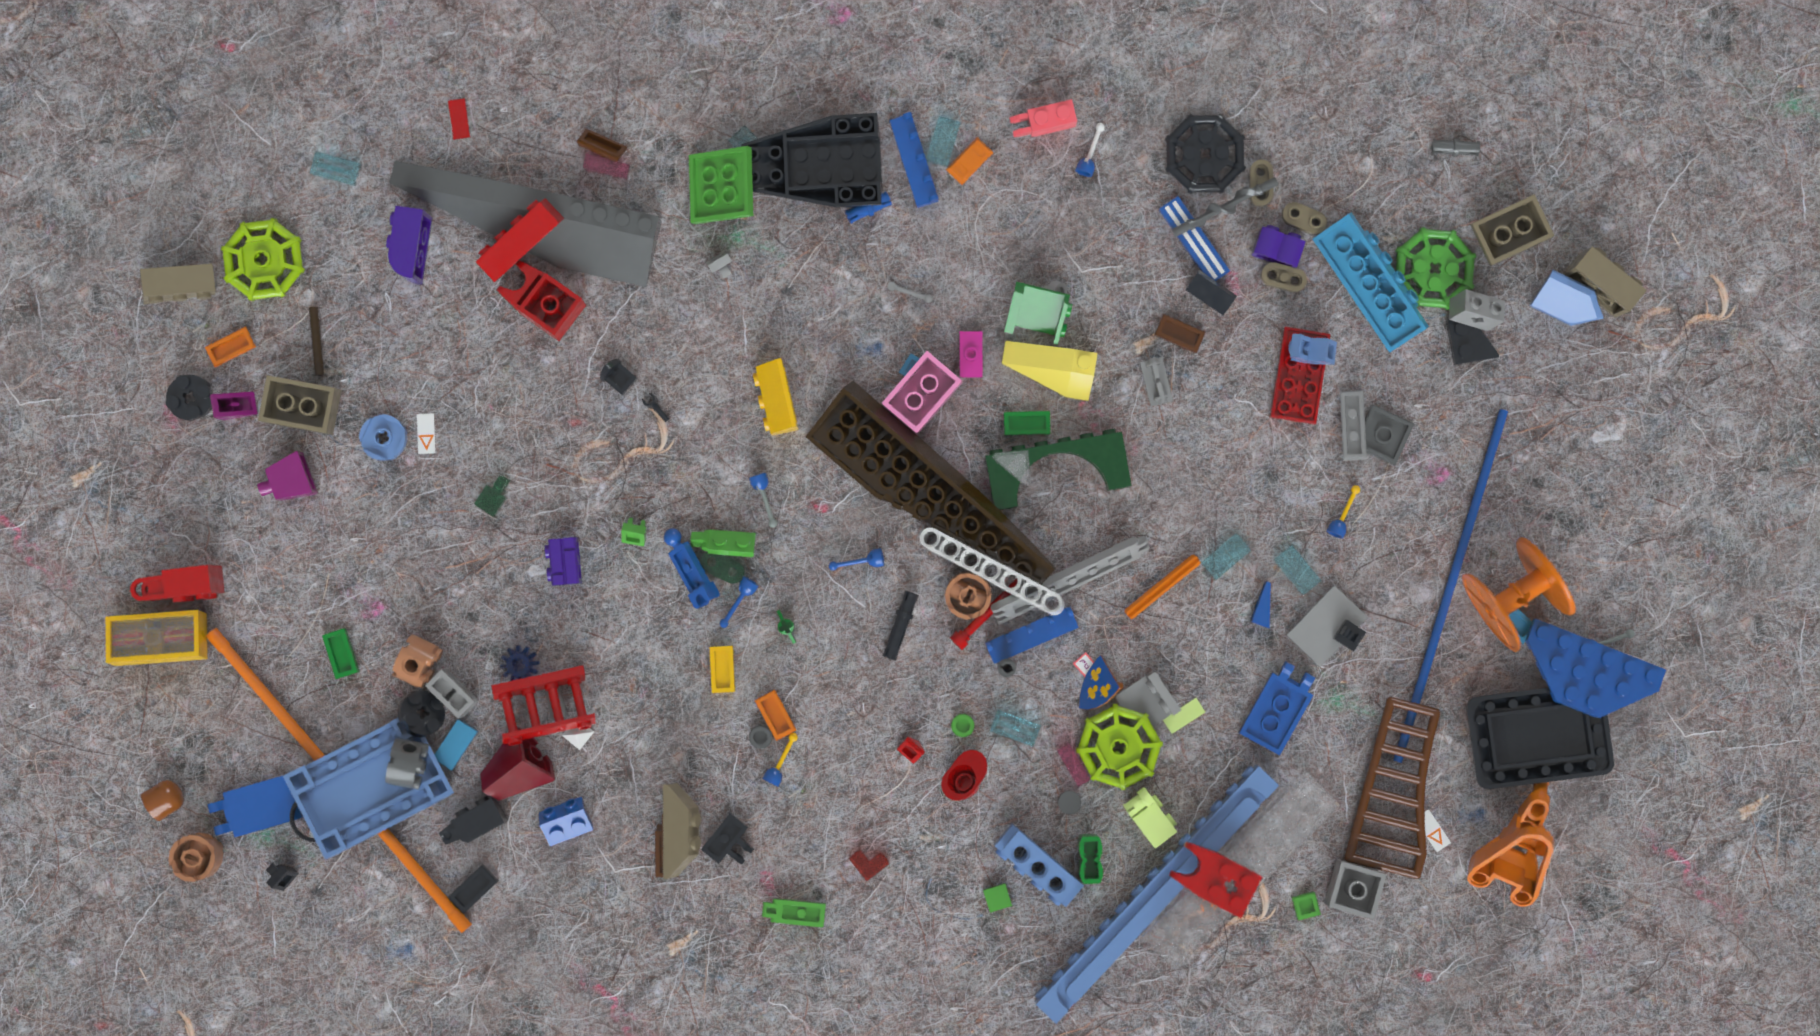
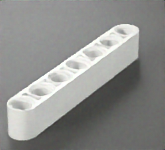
[920,528,1065,615]

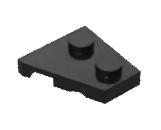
[1446,319,1499,365]

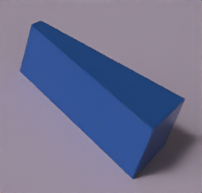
[1250,581,1271,628]

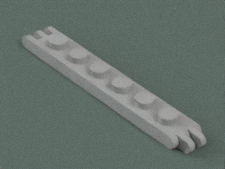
[991,536,1149,624]

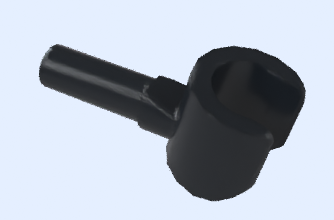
[642,393,669,423]

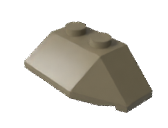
[663,783,701,879]

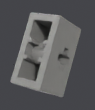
[1449,289,1505,331]

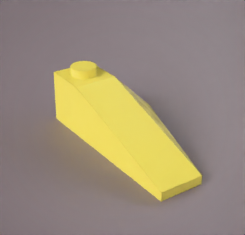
[1002,341,1098,401]

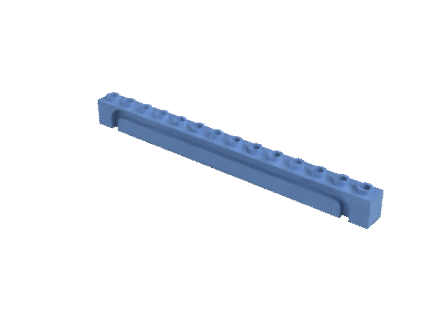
[1035,765,1279,1024]

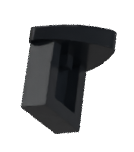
[600,358,638,396]

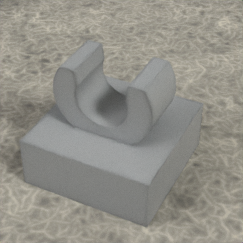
[706,251,732,278]

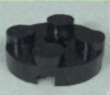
[165,375,213,421]
[397,690,445,737]

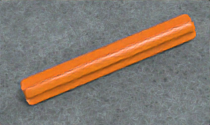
[1124,554,1201,619]

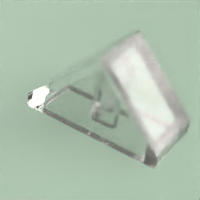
[992,450,1031,488]

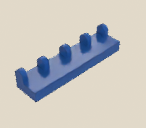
[890,112,939,208]
[985,606,1079,664]

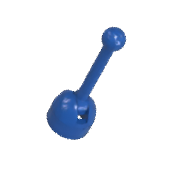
[829,548,884,571]
[719,576,759,628]

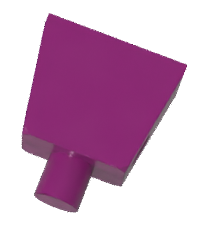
[257,451,318,501]

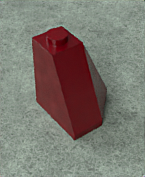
[480,727,555,800]

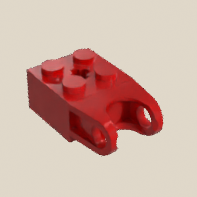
[496,261,586,341]
[130,565,225,602]
[1169,841,1263,919]

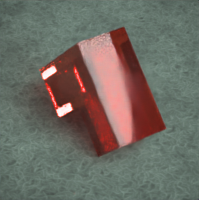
[849,848,890,882]

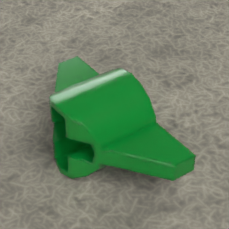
[777,610,796,644]

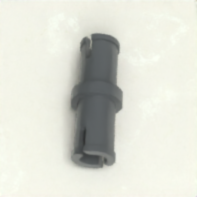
[1431,138,1480,157]
[997,659,1016,677]

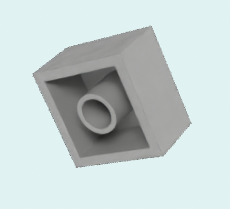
[1324,859,1387,920]

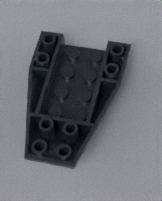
[741,113,883,208]

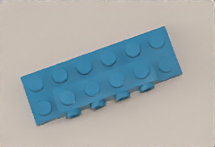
[1313,212,1429,353]

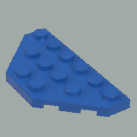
[1525,618,1666,718]

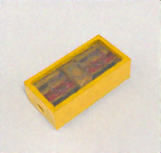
[105,610,208,666]

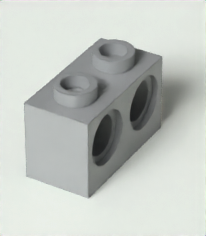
[425,669,479,718]

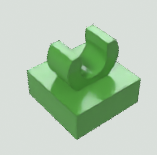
[621,518,646,547]

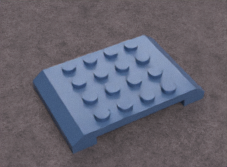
[283,718,454,860]

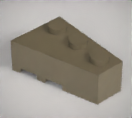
[140,264,216,304]

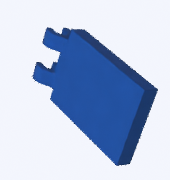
[1238,661,1315,756]
[207,775,304,837]

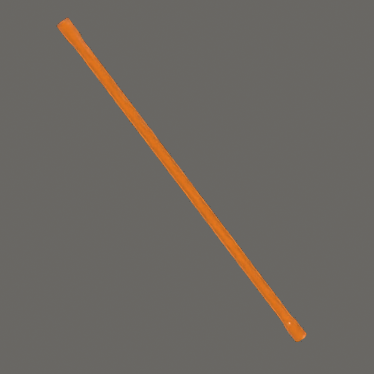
[206,628,472,934]

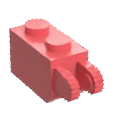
[1009,99,1077,137]

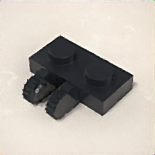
[701,813,754,865]

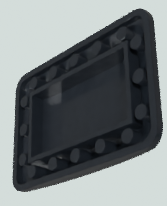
[1466,687,1614,789]

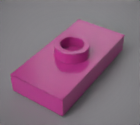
[959,331,983,378]

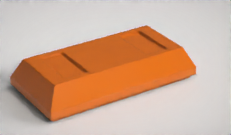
[946,137,994,185]
[205,326,256,368]
[754,690,796,741]

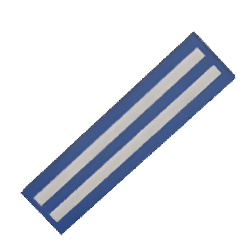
[1159,196,1230,281]

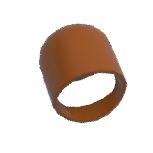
[140,780,184,821]

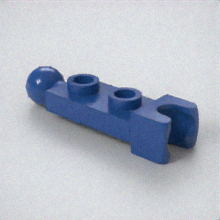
[664,528,720,609]

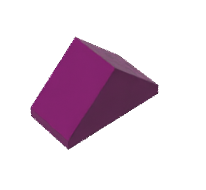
[210,392,258,421]

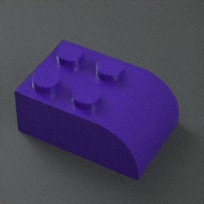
[386,206,433,285]

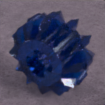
[500,645,540,681]

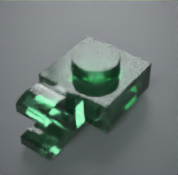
[474,475,510,517]

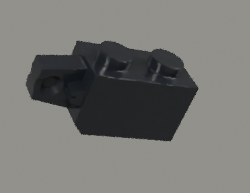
[439,796,509,845]

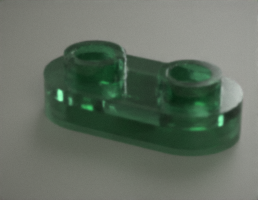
[700,552,745,584]

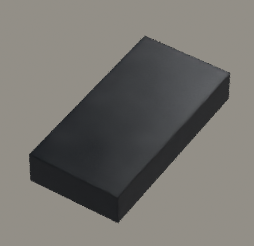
[1186,270,1237,316]
[448,864,499,914]

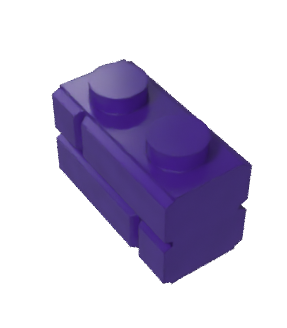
[545,537,582,586]

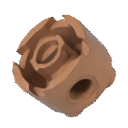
[945,571,992,620]
[392,634,443,688]
[168,832,223,882]

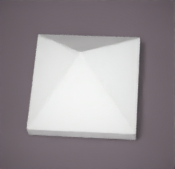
[562,728,594,750]

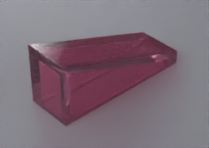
[583,153,630,179]
[1056,743,1091,787]

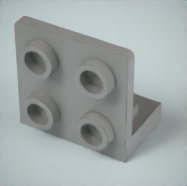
[1115,671,1181,734]

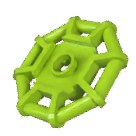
[221,218,305,301]
[1076,704,1163,790]

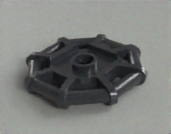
[1165,113,1246,194]

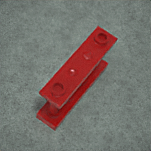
[491,665,596,746]

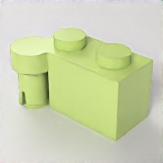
[1123,787,1177,848]

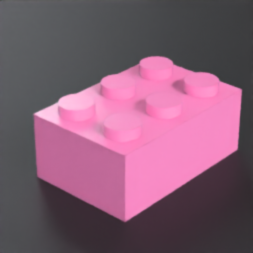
[882,351,962,435]

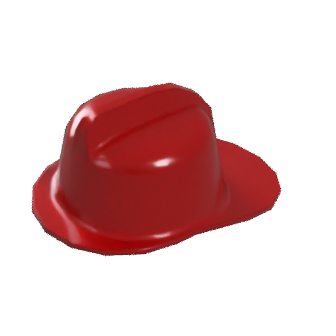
[941,750,988,801]

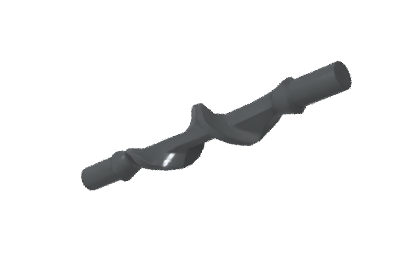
[1171,177,1279,237]

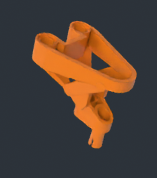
[1467,782,1554,907]

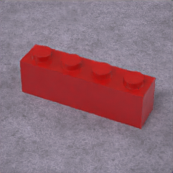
[475,198,564,282]

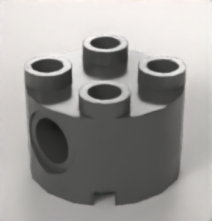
[385,738,429,790]

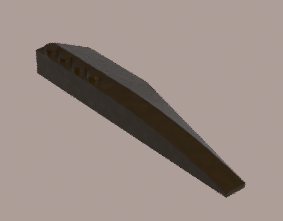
[806,381,1056,585]

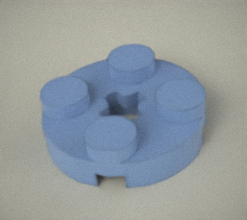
[359,414,407,461]

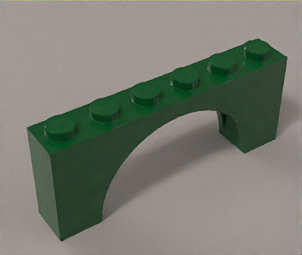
[985,429,1132,510]

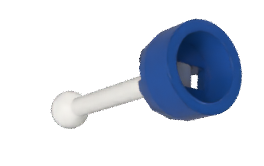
[1075,123,1105,177]

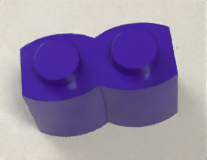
[1251,225,1306,268]

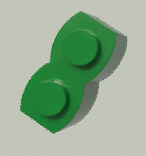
[1077,834,1103,884]

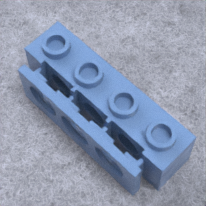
[994,823,1084,907]

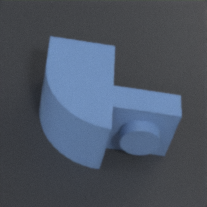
[1289,334,1337,365]

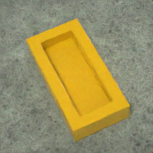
[709,646,735,693]

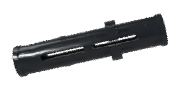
[882,590,919,661]

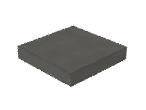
[1365,405,1414,466]

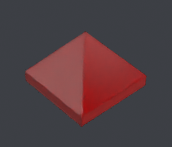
[897,737,925,764]

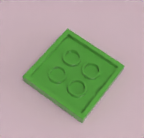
[689,146,753,224]

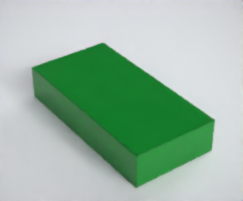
[1004,411,1051,436]
[322,628,360,679]

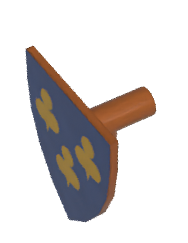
[1079,655,1123,710]

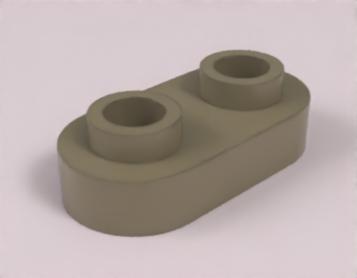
[1249,159,1273,207]
[1282,202,1327,235]
[1261,262,1307,293]

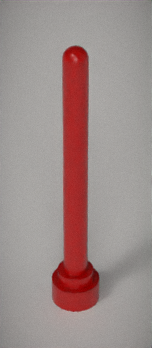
[949,578,1018,650]

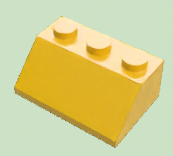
[753,358,799,436]

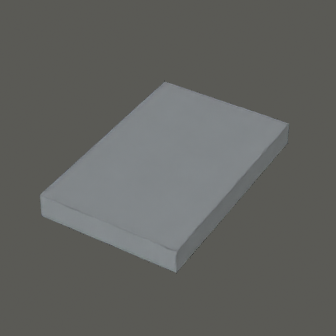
[1286,585,1368,667]

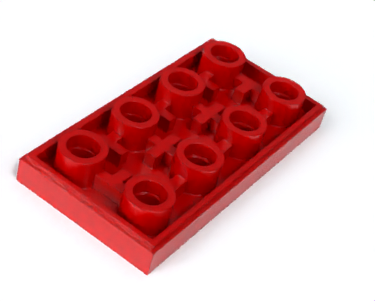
[1270,327,1330,425]

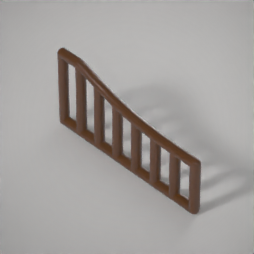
[1345,697,1441,879]

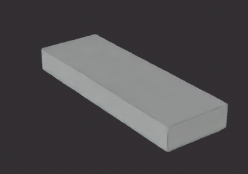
[1340,390,1367,461]

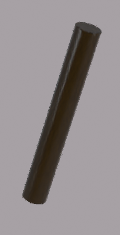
[309,307,324,376]

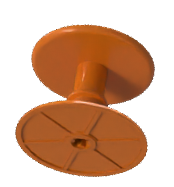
[1462,537,1576,652]

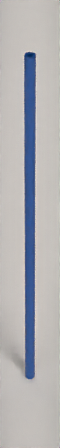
[1393,409,1508,763]

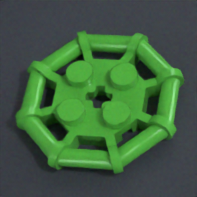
[1395,227,1477,310]

